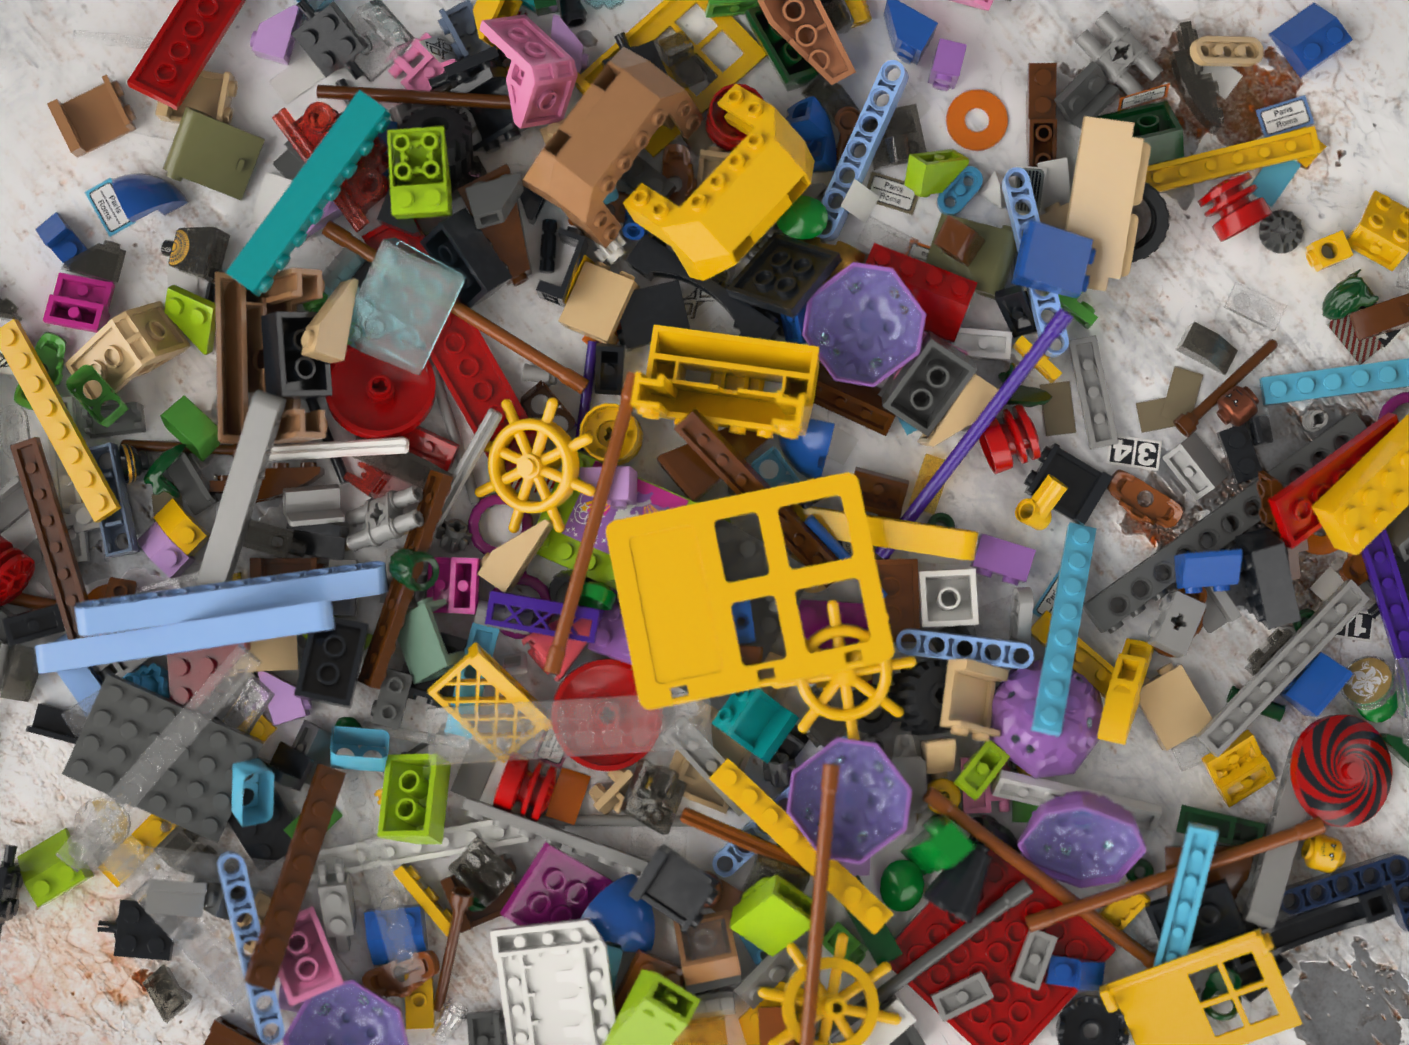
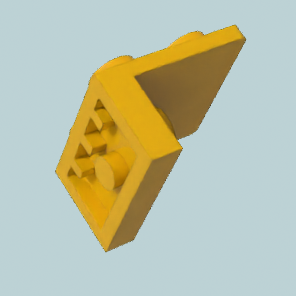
[1347,191,1409,272]

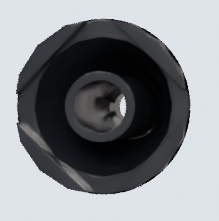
[923,841,992,924]

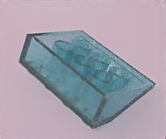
[347,237,466,375]

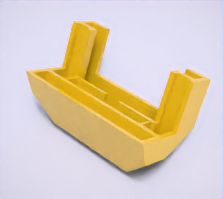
[623,83,815,281]
[631,325,819,439]

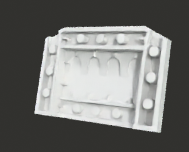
[490,918,617,1045]

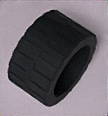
[1132,182,1170,262]

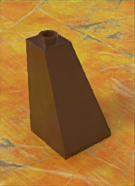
[458,164,532,286]
[656,428,769,502]

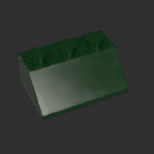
[744,6,819,92]
[1096,100,1184,165]

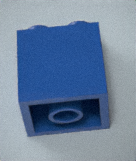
[1011,220,1096,298]

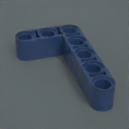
[1280,853,1409,932]

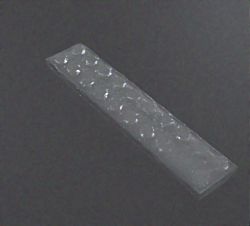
[426,692,712,765]

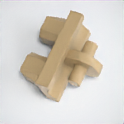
[589,769,641,815]

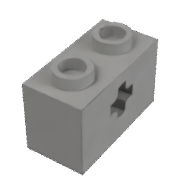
[1147,591,1207,658]

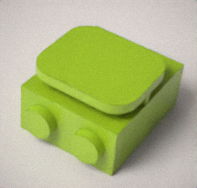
[729,874,812,957]

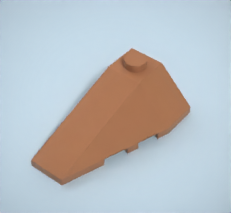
[757,0,856,85]

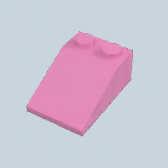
[278,906,344,1006]

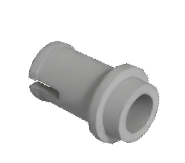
[522,363,558,387]
[1302,410,1328,432]

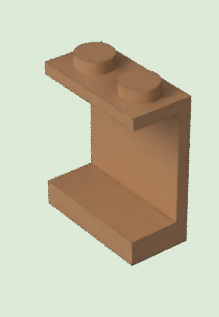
[47,75,136,158]

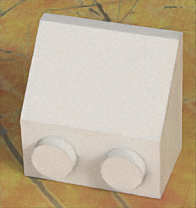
[918,569,979,628]

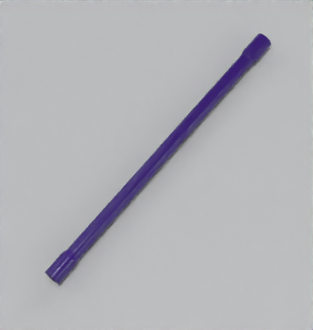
[875,307,1074,560]

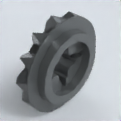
[1259,209,1304,254]

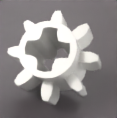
[594,233,627,266]

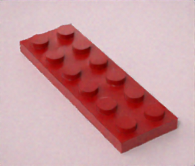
[127,0,246,111]
[1268,412,1399,549]

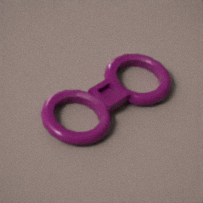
[468,494,552,639]

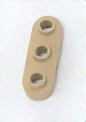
[1190,36,1264,67]

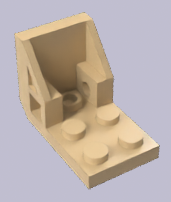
[64,301,191,406]

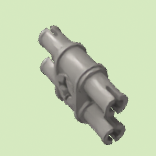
[1075,11,1164,95]
[346,485,424,552]

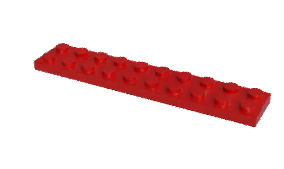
[362,218,547,473]

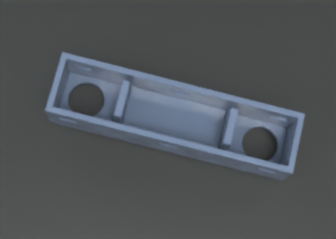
[89,442,140,558]

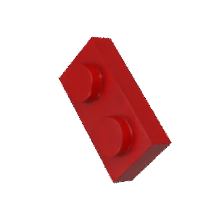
[403,426,460,472]

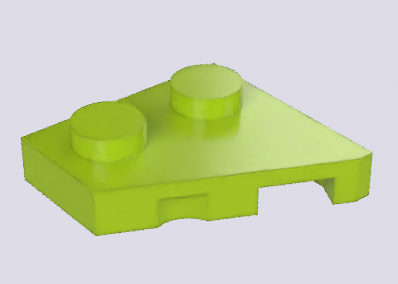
[164,285,216,355]

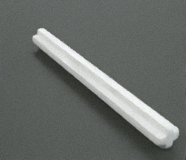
[268,437,410,461]

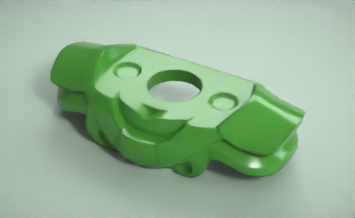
[14,332,66,410]

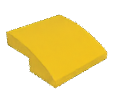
[1201,729,1276,808]

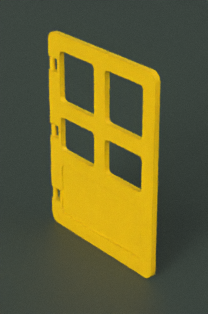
[606,472,894,710]

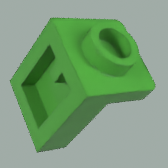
[823,921,868,965]

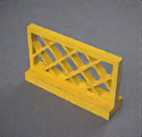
[427,642,552,763]

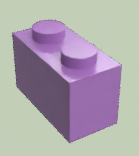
[928,38,967,91]
[970,533,1036,586]

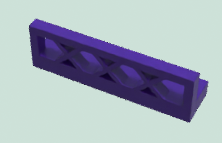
[485,591,604,643]

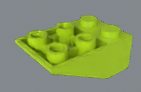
[387,127,453,219]
[603,969,701,1045]

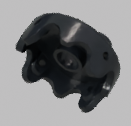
[1056,995,1129,1045]

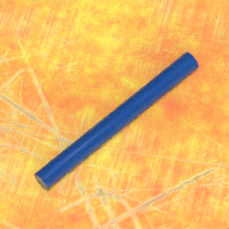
[804,515,888,599]

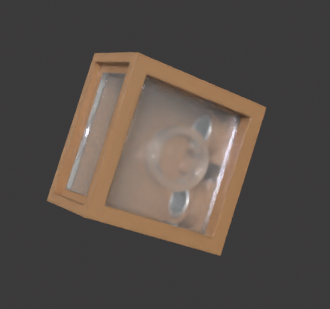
[673,910,741,986]

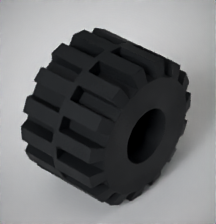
[399,105,474,180]
[887,659,951,736]

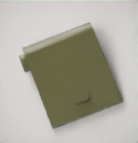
[163,107,265,200]
[926,213,1017,300]

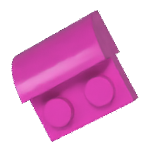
[43,272,115,333]
[427,557,481,615]

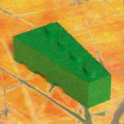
[900,814,975,876]

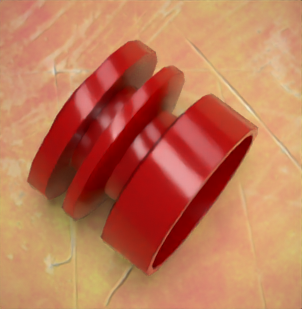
[706,83,764,152]
[1198,172,1272,242]
[979,404,1041,474]
[0,535,35,606]
[493,751,558,822]

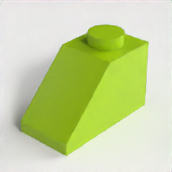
[904,149,969,197]

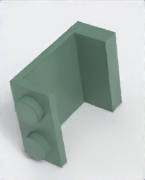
[397,597,466,684]

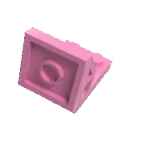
[479,14,578,129]

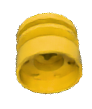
[579,403,643,466]

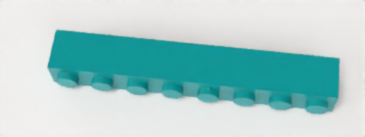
[225,89,392,296]

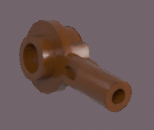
[835,106,860,161]

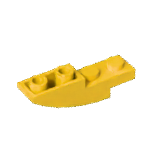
[1097,638,1154,745]

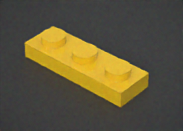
[393,864,453,937]

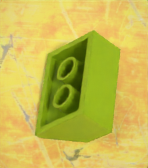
[377,753,451,844]

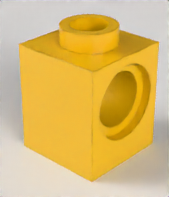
[1305,230,1353,272]

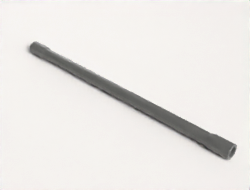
[814,879,1034,1042]

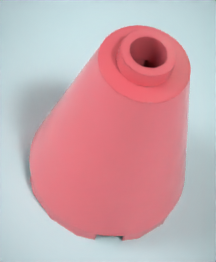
[522,617,592,682]

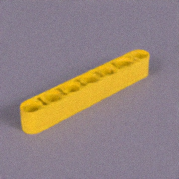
[790,504,978,560]

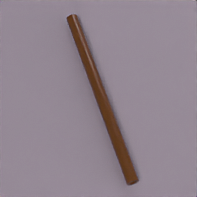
[316,85,512,110]

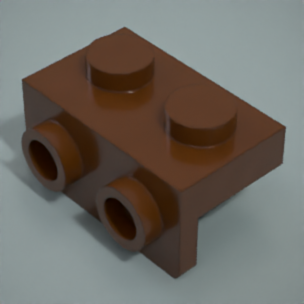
[854,467,909,519]

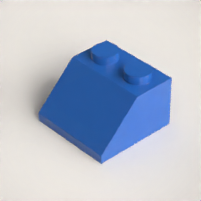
[883,0,938,64]
[1269,3,1353,79]
[1174,549,1242,594]
[1280,652,1354,717]
[364,904,428,965]

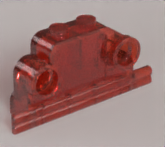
[272,102,389,233]

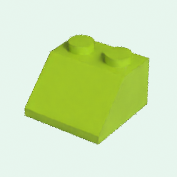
[17,828,94,907]

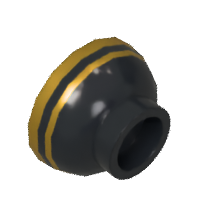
[119,444,149,484]

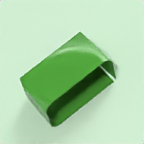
[66,365,129,428]
[160,395,221,462]

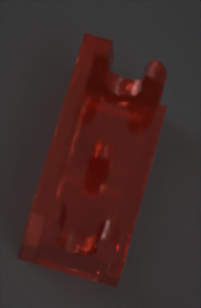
[343,462,391,499]

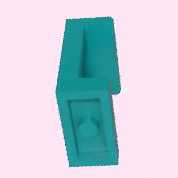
[711,688,800,764]

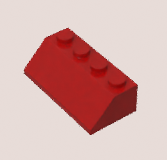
[856,243,978,343]

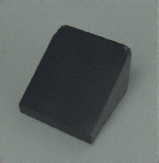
[1248,416,1273,446]
[776,724,810,760]

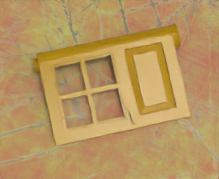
[575,0,767,158]
[1099,929,1302,1045]

